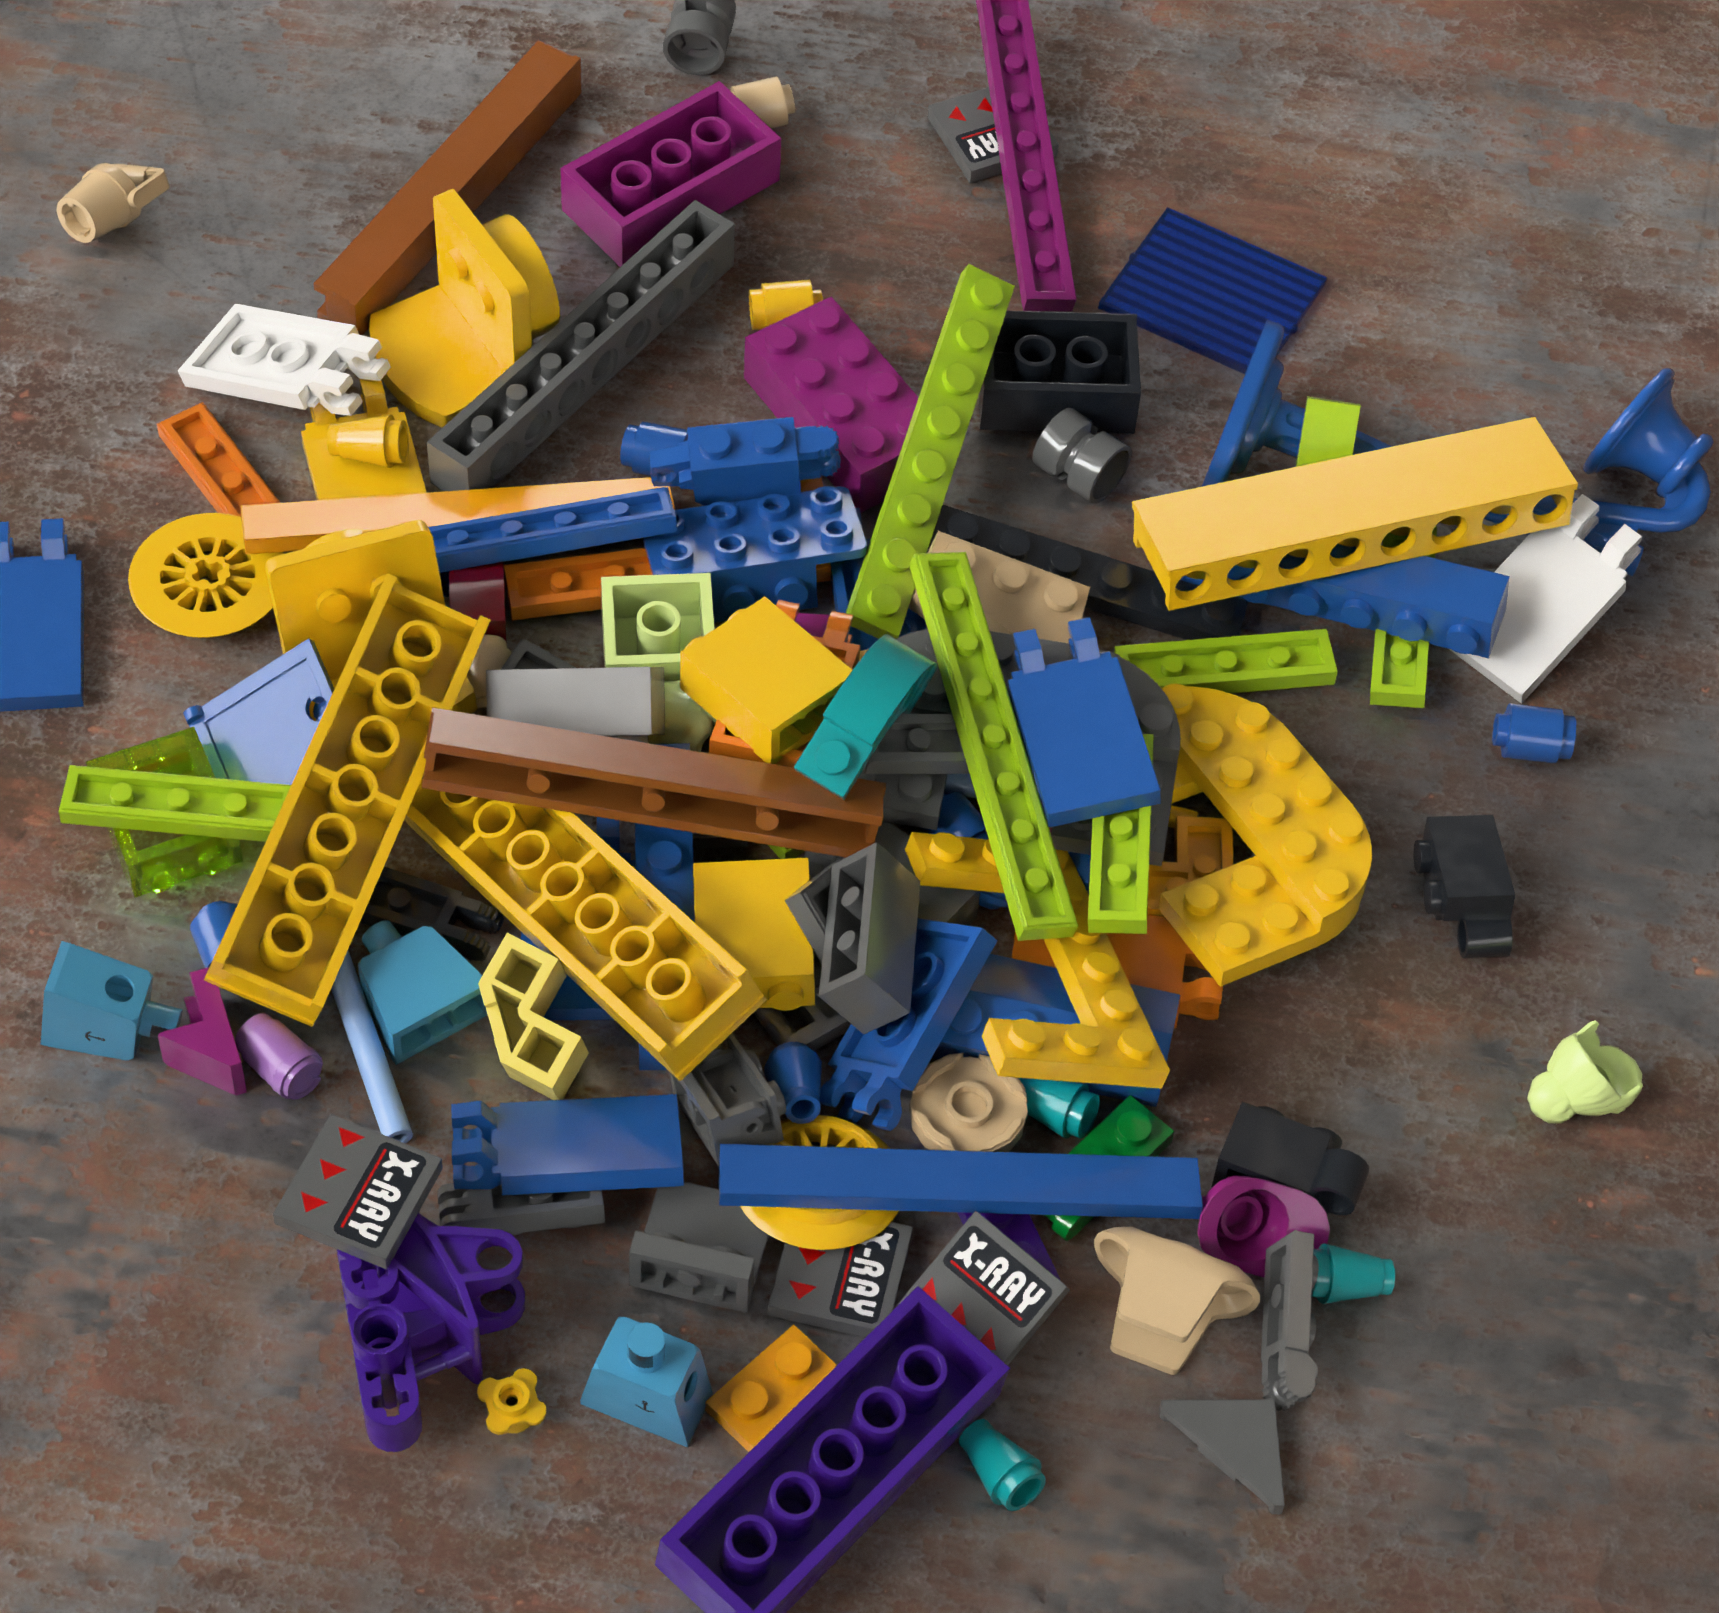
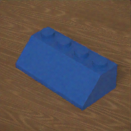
[932,954,1180,1107]

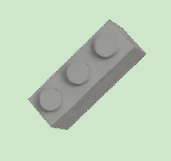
[486,667,665,743]

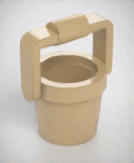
[56,163,170,243]

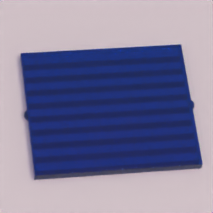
[1098,207,1327,374]

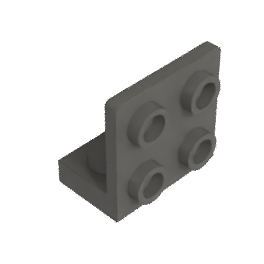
[629,1182,769,1313]

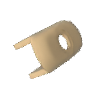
[1094,1227,1260,1375]

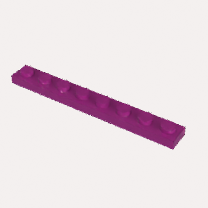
[976,0,1076,312]

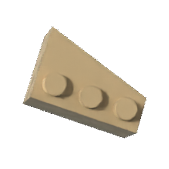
[909,531,1090,643]

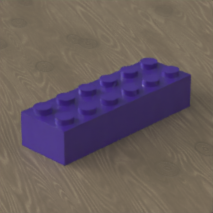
[655,1286,1010,1613]

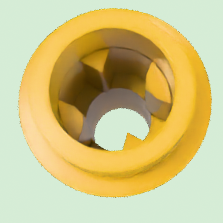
[327,415,409,468]

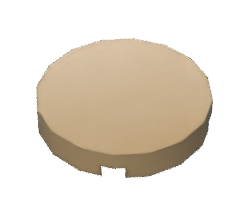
[909,1053,1028,1152]

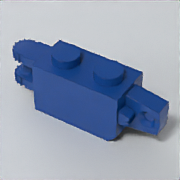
[649,417,841,506]

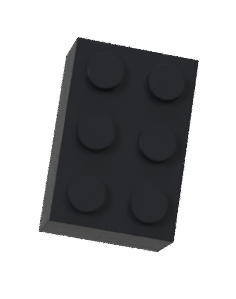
[979,311,1141,434]

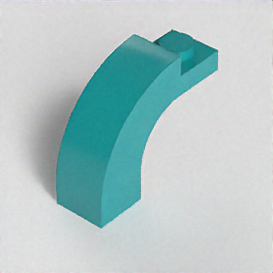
[794,634,938,800]

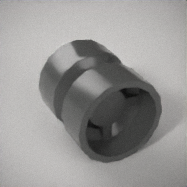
[663,0,736,75]
[1032,408,1132,504]

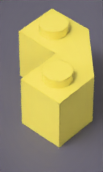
[478,933,589,1100]

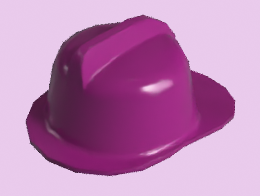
[1197,1176,1330,1278]

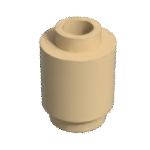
[731,76,795,128]

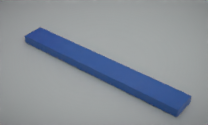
[719,1144,1203,1219]

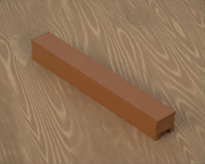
[314,40,582,335]
[422,707,886,857]

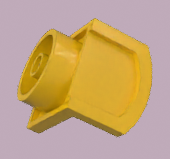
[369,189,560,428]
[265,520,477,721]

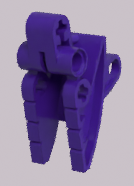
[336,1212,525,1452]

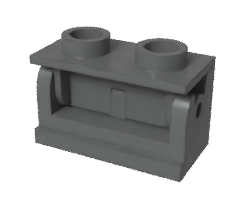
[669,1033,787,1165]

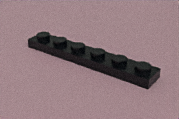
[927,505,1248,640]

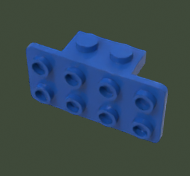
[643,486,867,623]

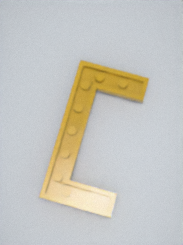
[905,832,1170,1089]

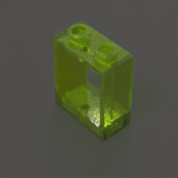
[86,727,243,898]

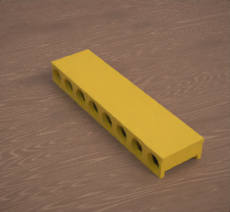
[1132,417,1578,611]
[204,573,490,1027]
[405,779,767,1081]

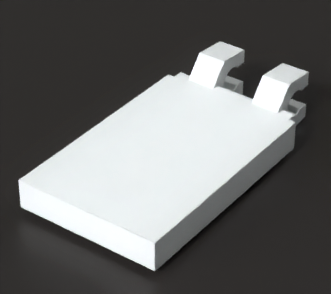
[178,304,391,416]
[1449,494,1642,704]

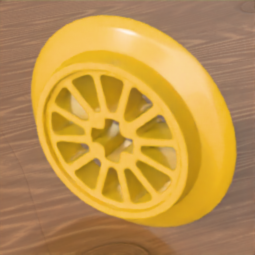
[128,513,284,638]
[740,1115,899,1250]

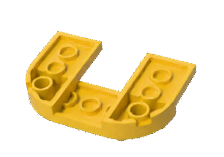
[1158,684,1372,987]

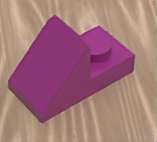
[158,967,247,1096]

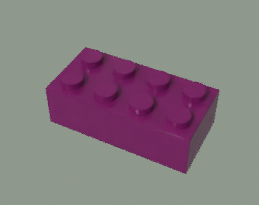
[560,81,781,267]
[744,296,919,513]

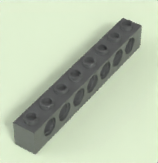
[427,200,735,491]

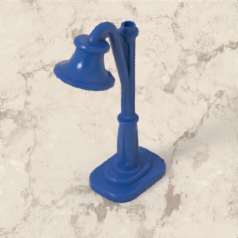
[1202,319,1714,576]

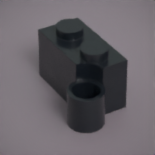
[1413,815,1515,959]
[1211,1101,1369,1217]

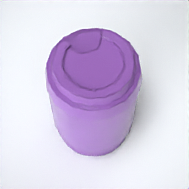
[235,1013,323,1100]

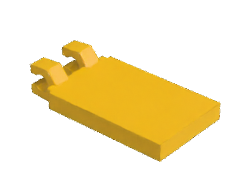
[301,378,427,500]

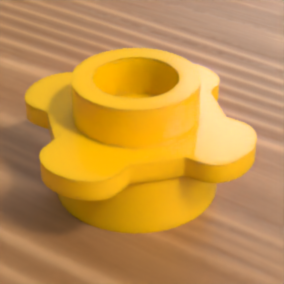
[477,1368,547,1435]

